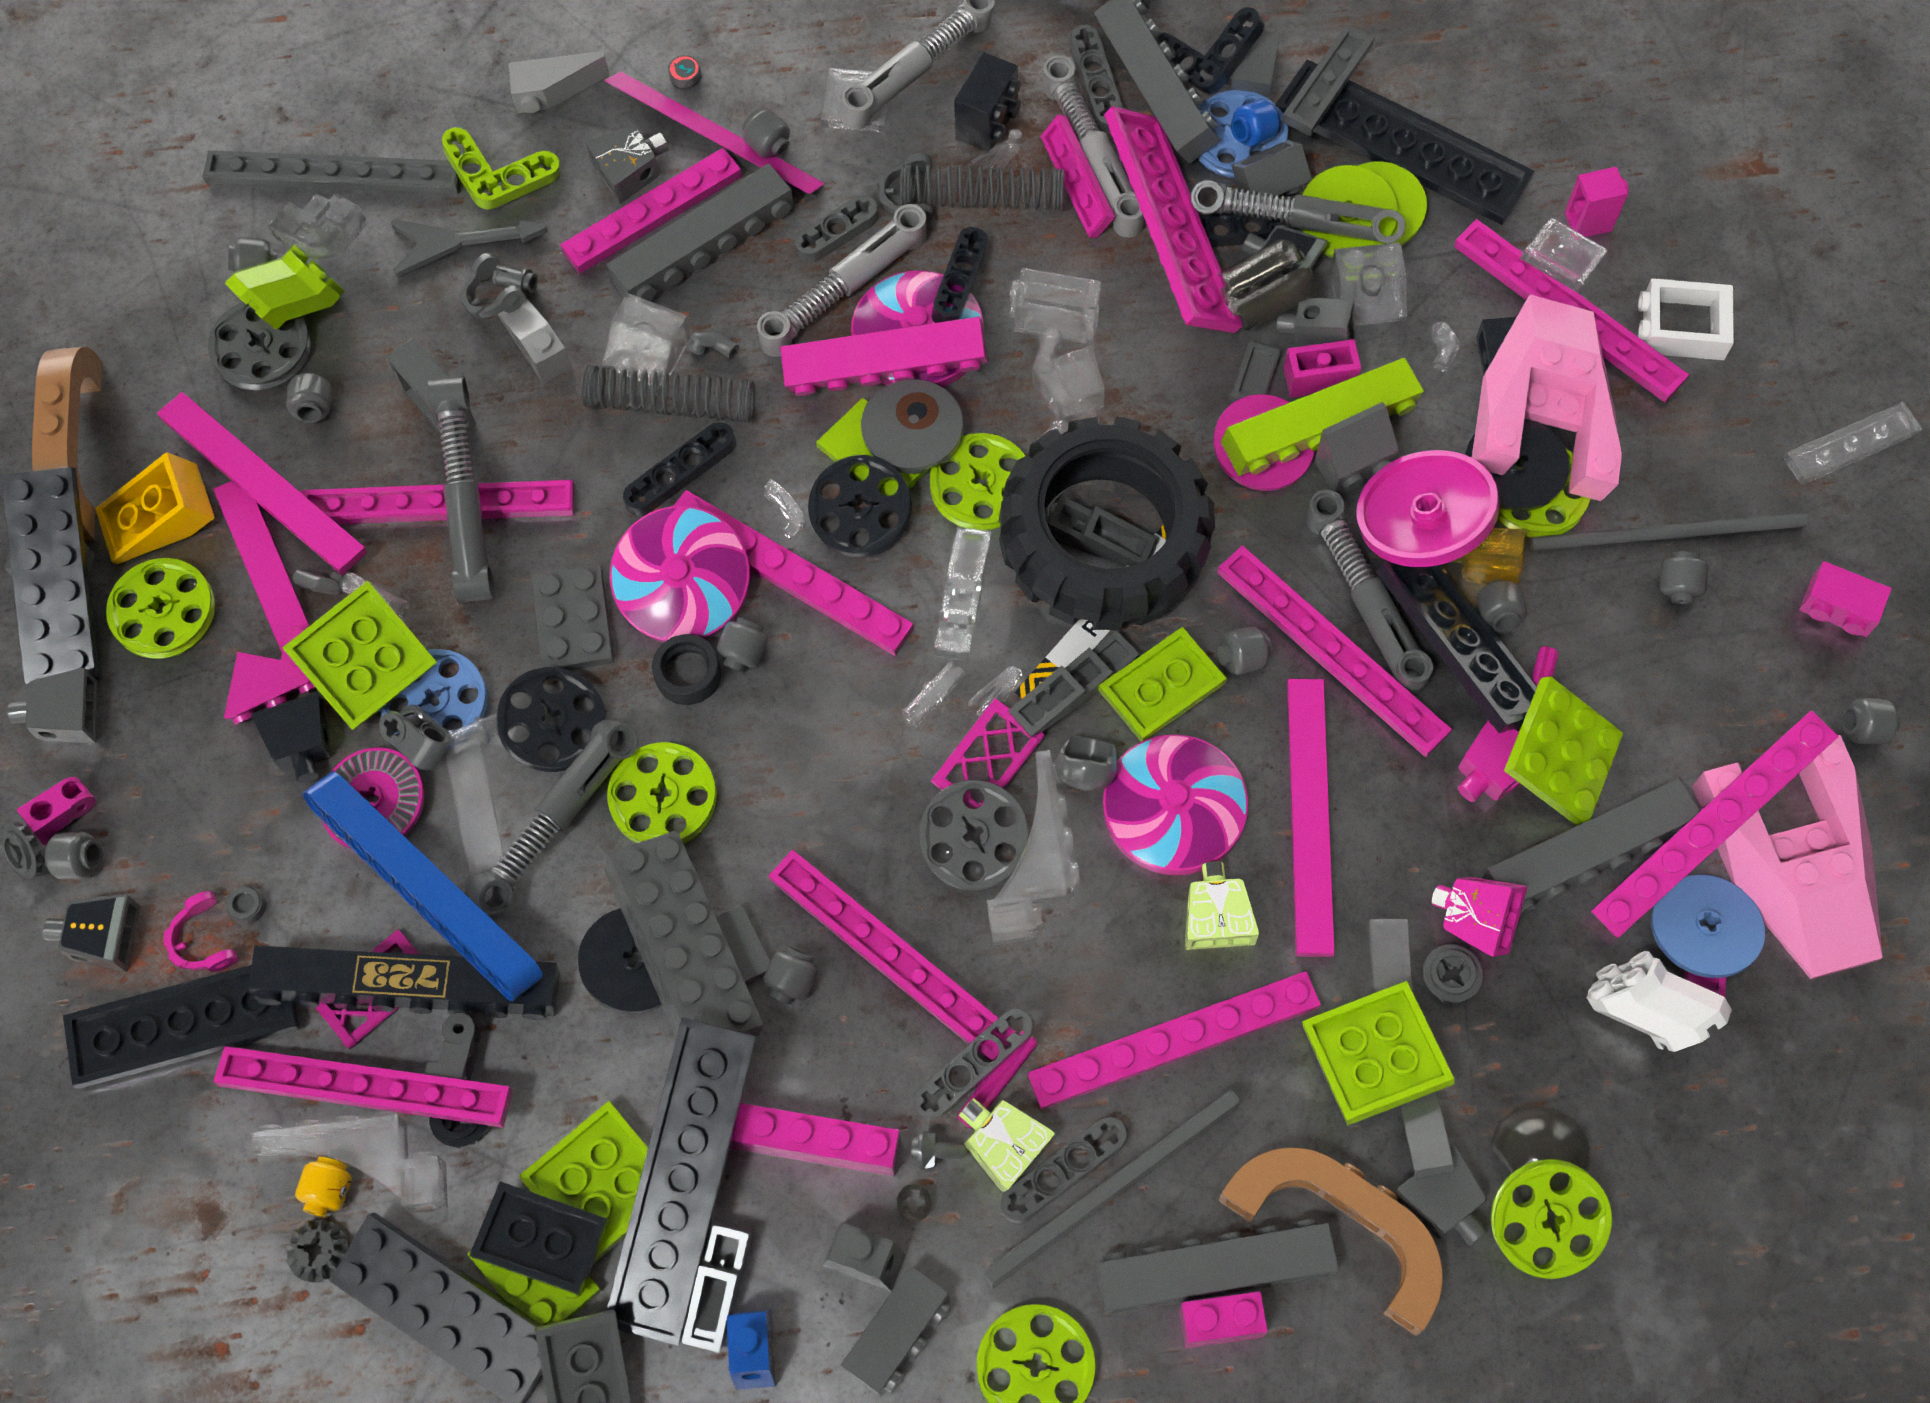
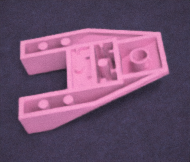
[1472,295,1622,501]
[1692,735,1883,979]

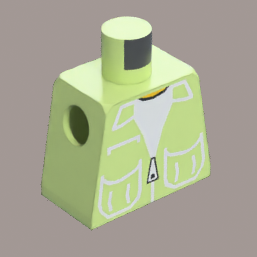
[1185,861,1259,950]
[959,1098,1055,1192]

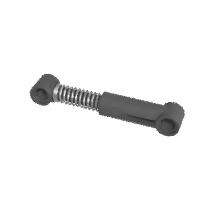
[1191,180,1405,243]
[427,376,494,603]
[1306,489,1433,695]
[465,719,639,916]

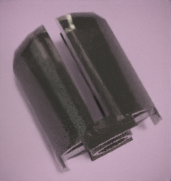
[1217,240,1314,331]

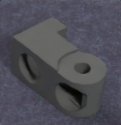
[424,1013,481,1081]

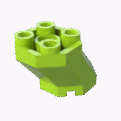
[225,244,345,330]

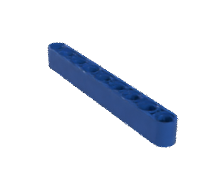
[302,771,543,1001]

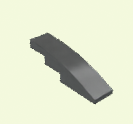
[1008,630,1140,738]

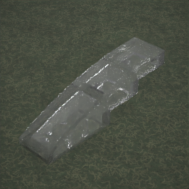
[934,527,991,661]

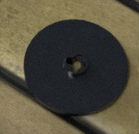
[1465,419,1569,511]
[578,908,662,1014]

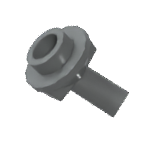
[911,1130,966,1170]

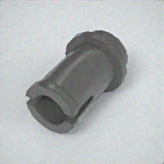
[493,264,538,295]

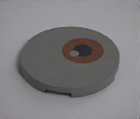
[861,379,963,474]

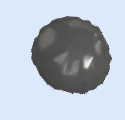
[1055,736,1117,791]

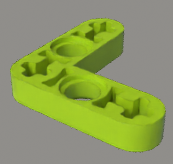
[442,127,560,210]

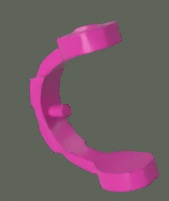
[164,891,238,972]

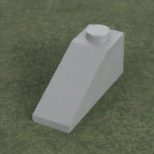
[509,51,609,114]
[497,297,572,384]

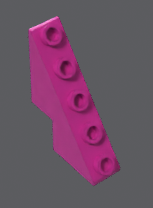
[224,625,316,725]

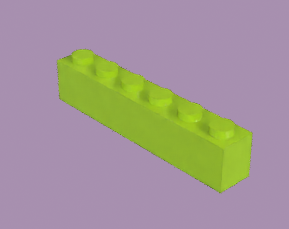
[1220,357,1424,476]

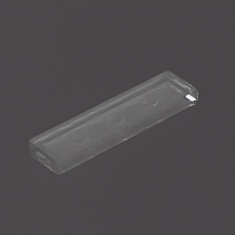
[1783,401,1922,485]
[445,741,505,879]

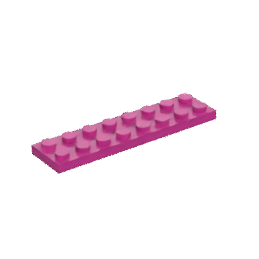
[1104,106,1243,333]

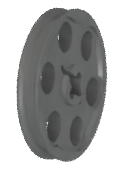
[208,302,311,391]
[919,780,1028,891]

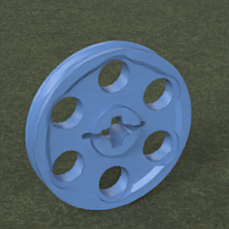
[1197,90,1288,178]
[380,649,488,751]

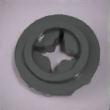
[1,821,44,878]
[1422,944,1483,1004]
[285,1219,349,1283]

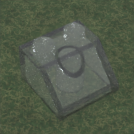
[1330,242,1407,326]
[603,293,691,389]

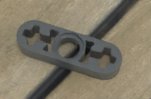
[795,195,878,263]

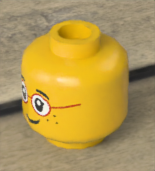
[295,1157,352,1217]

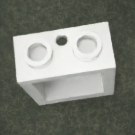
[1638,279,1734,360]

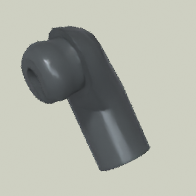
[687,331,739,359]

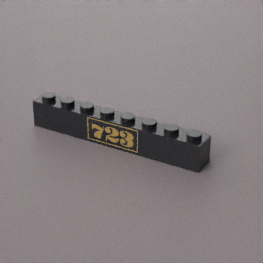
[247,945,560,1020]

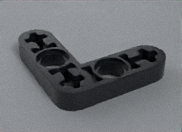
[1158,7,1265,94]

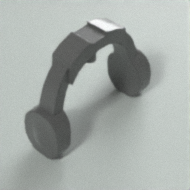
[877,153,933,222]
[460,253,525,320]

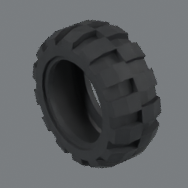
[999,416,1215,630]

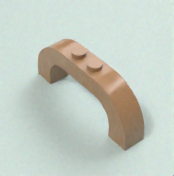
[32,346,102,541]
[1218,1148,1442,1336]

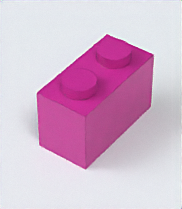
[1564,166,1629,239]
[1283,339,1361,398]
[1799,561,1892,637]
[1179,1292,1268,1349]

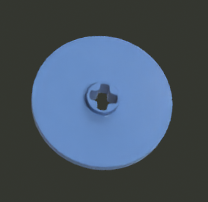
[1651,874,1765,978]

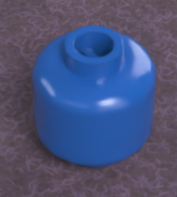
[1231,99,1280,147]

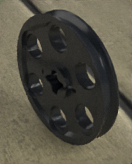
[808,455,912,558]
[497,667,605,772]

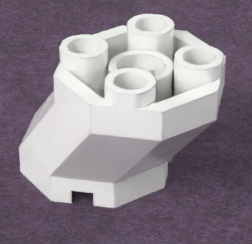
[1587,951,1732,1052]

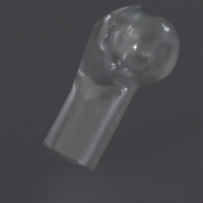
[1431,321,1460,372]

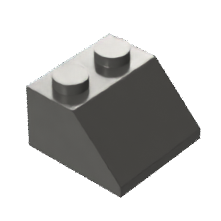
[1314,402,1399,493]

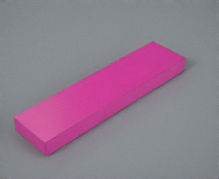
[1040,115,1115,238]

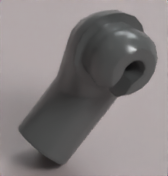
[293,569,348,595]

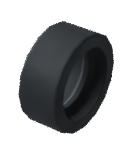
[651,634,721,705]

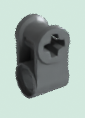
[379,705,451,770]

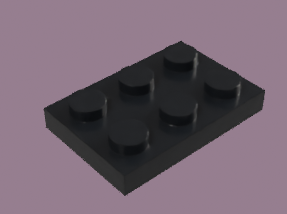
[469,1181,610,1296]

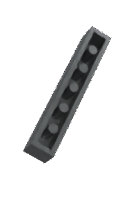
[1094,0,1221,164]
[606,163,794,309]
[1482,778,1700,916]
[1096,1219,1339,1316]

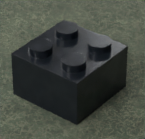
[954,52,1021,153]

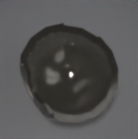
[1491,1106,1590,1206]

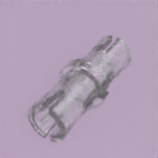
[901,661,965,727]

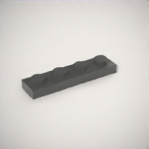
[1282,24,1374,136]

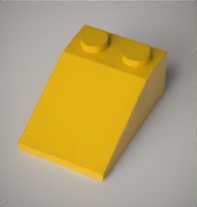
[95,452,215,564]

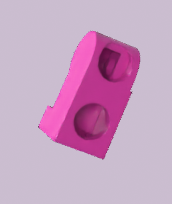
[16,777,96,846]

